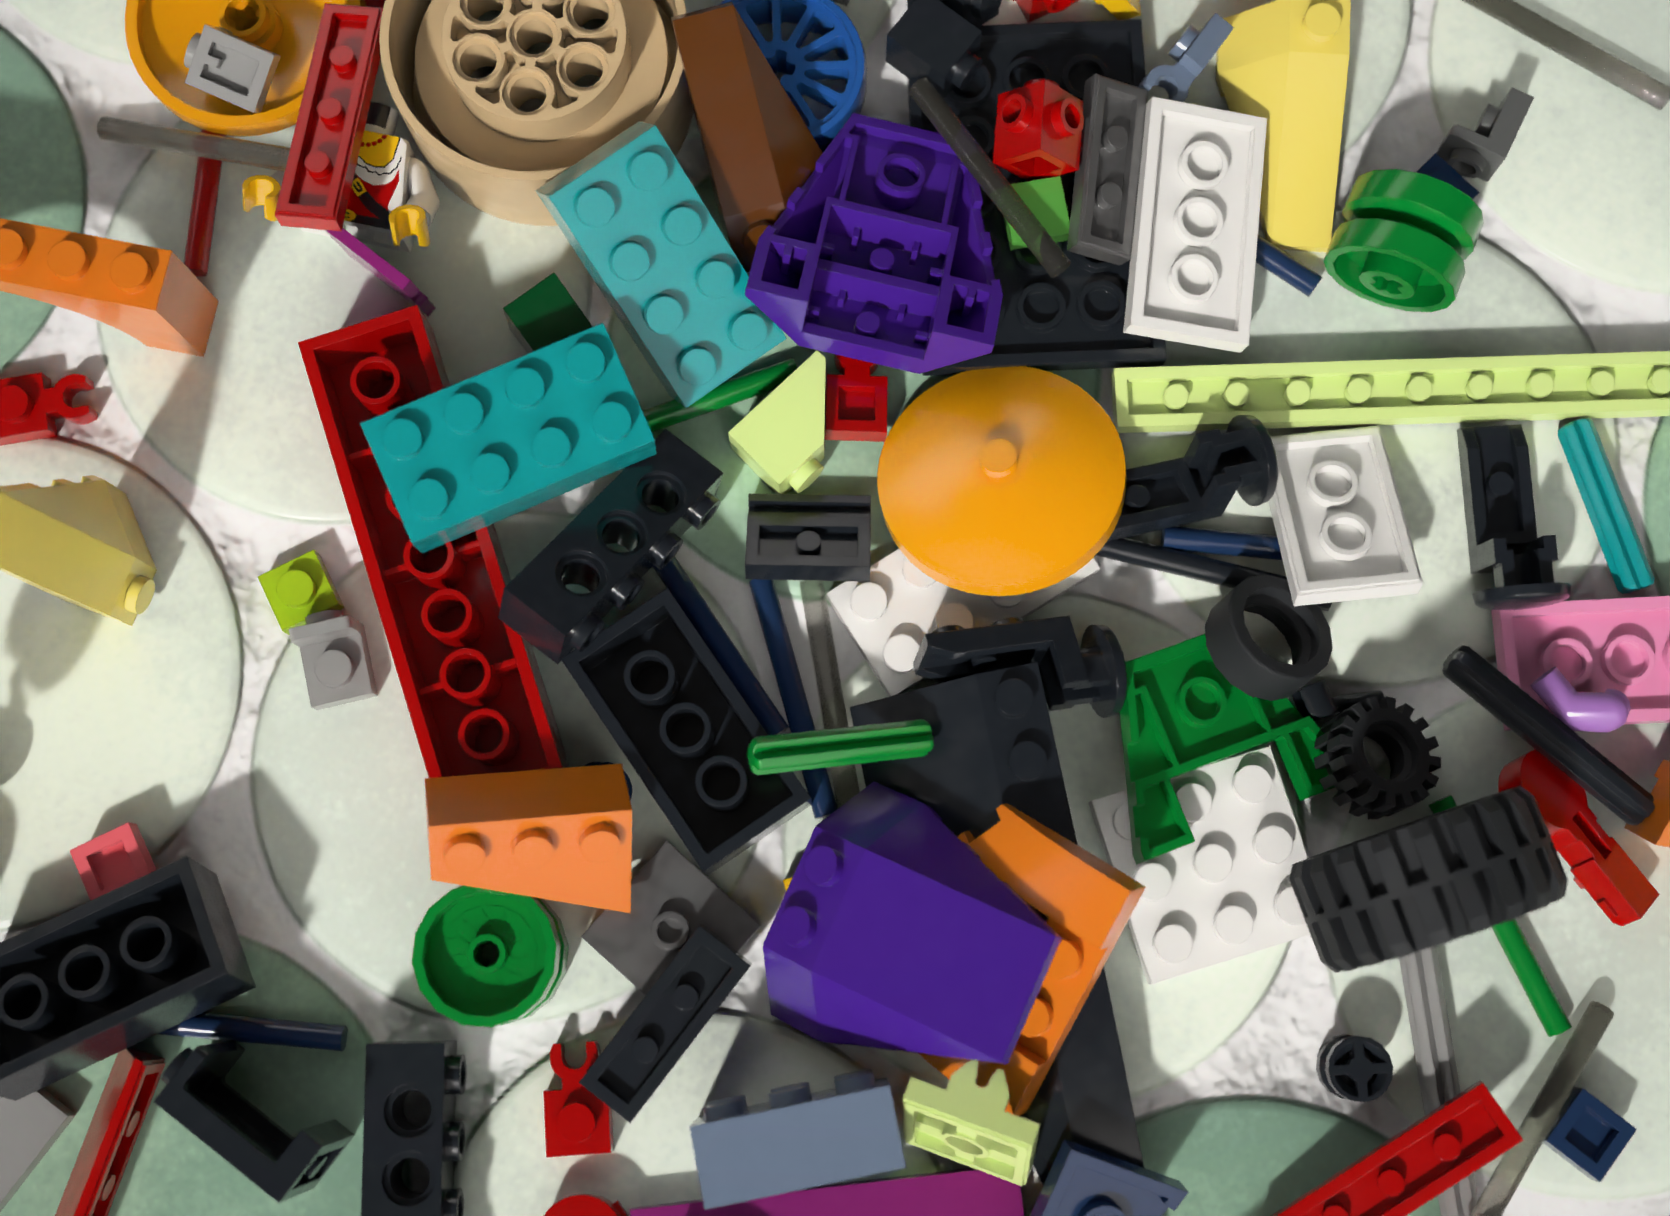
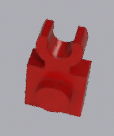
[825,354,888,442]
[0,372,98,446]
[543,1040,614,1158]

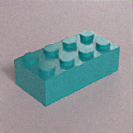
[535,121,787,408]
[360,323,657,553]

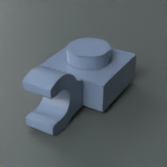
[1138,13,1234,102]

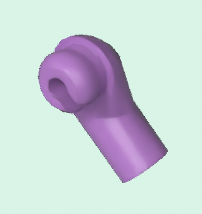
[1530,666,1631,733]

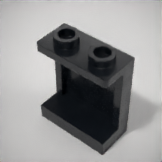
[153,1041,355,1203]

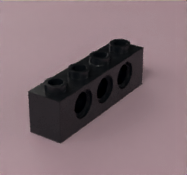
[498,429,723,665]
[361,1040,467,1216]

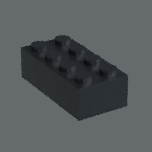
[562,588,812,875]
[0,856,256,1101]

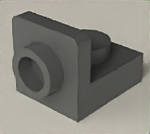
[1436,87,1534,182]

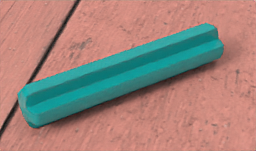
[1557,418,1655,594]

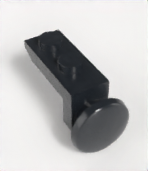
[1108,415,1278,541]
[1457,424,1571,610]
[913,616,1127,718]

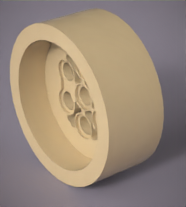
[379,0,694,226]

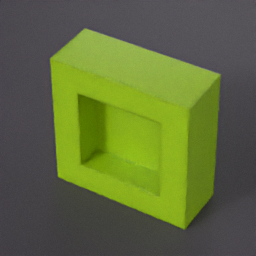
[258,550,345,635]

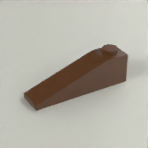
[671,2,823,272]

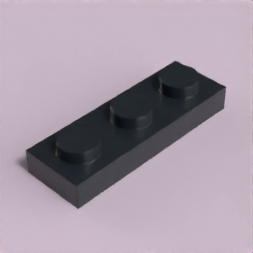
[579,924,752,1123]

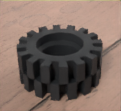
[1314,696,1441,819]

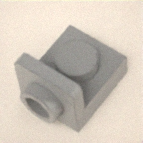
[184,25,281,113]
[289,610,378,710]

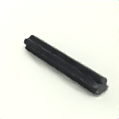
[1442,645,1655,825]

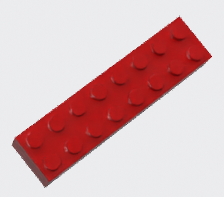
[298,305,570,778]

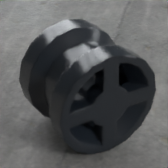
[1316,1034,1393,1103]

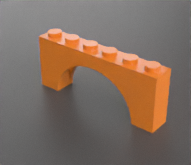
[0,218,219,357]

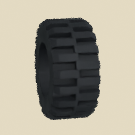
[1289,786,1568,972]

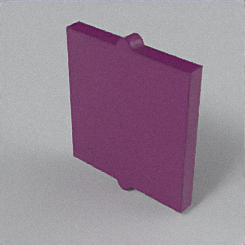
[325,228,436,317]

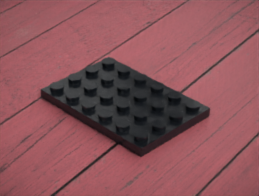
[907,19,1167,376]

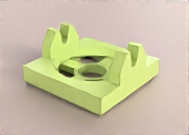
[903,1060,1040,1186]

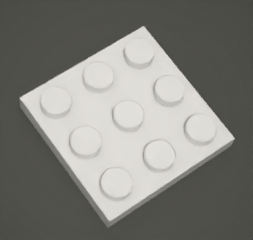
[1089,746,1310,984]

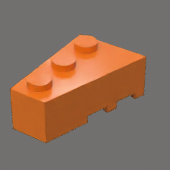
[424,763,632,913]

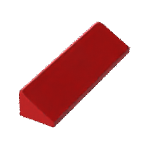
[55,1047,166,1216]

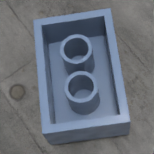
[689,1069,906,1210]

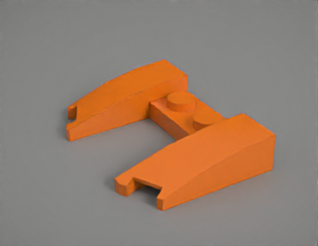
[918,803,1146,1117]

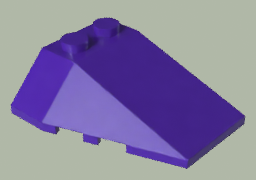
[745,113,1003,374]
[762,782,1062,1064]

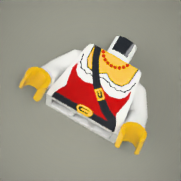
[242,102,440,253]

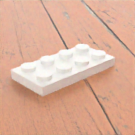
[1123,96,1267,353]
[826,549,1100,697]

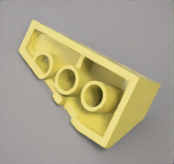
[1215,0,1351,252]
[0,475,157,626]

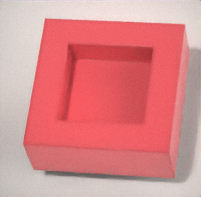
[69,822,156,901]

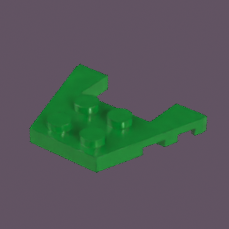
[1120,634,1335,865]

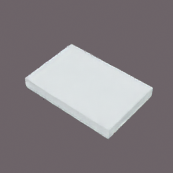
[1269,425,1423,606]

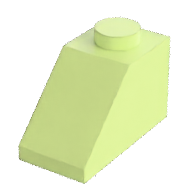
[728,350,826,494]

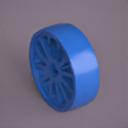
[719,0,867,152]

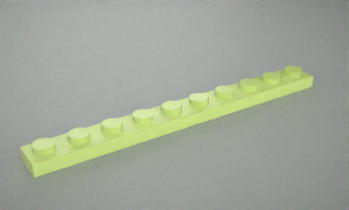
[1111,351,1670,433]

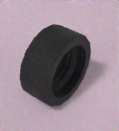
[1205,574,1333,701]

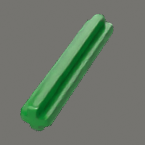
[747,719,934,775]

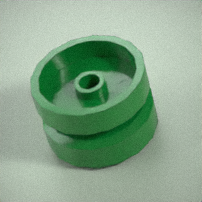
[1323,169,1484,312]
[412,886,569,1027]

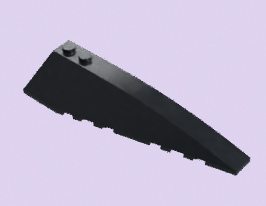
[850,662,1144,1185]

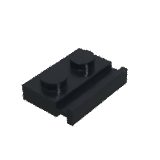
[745,494,871,581]

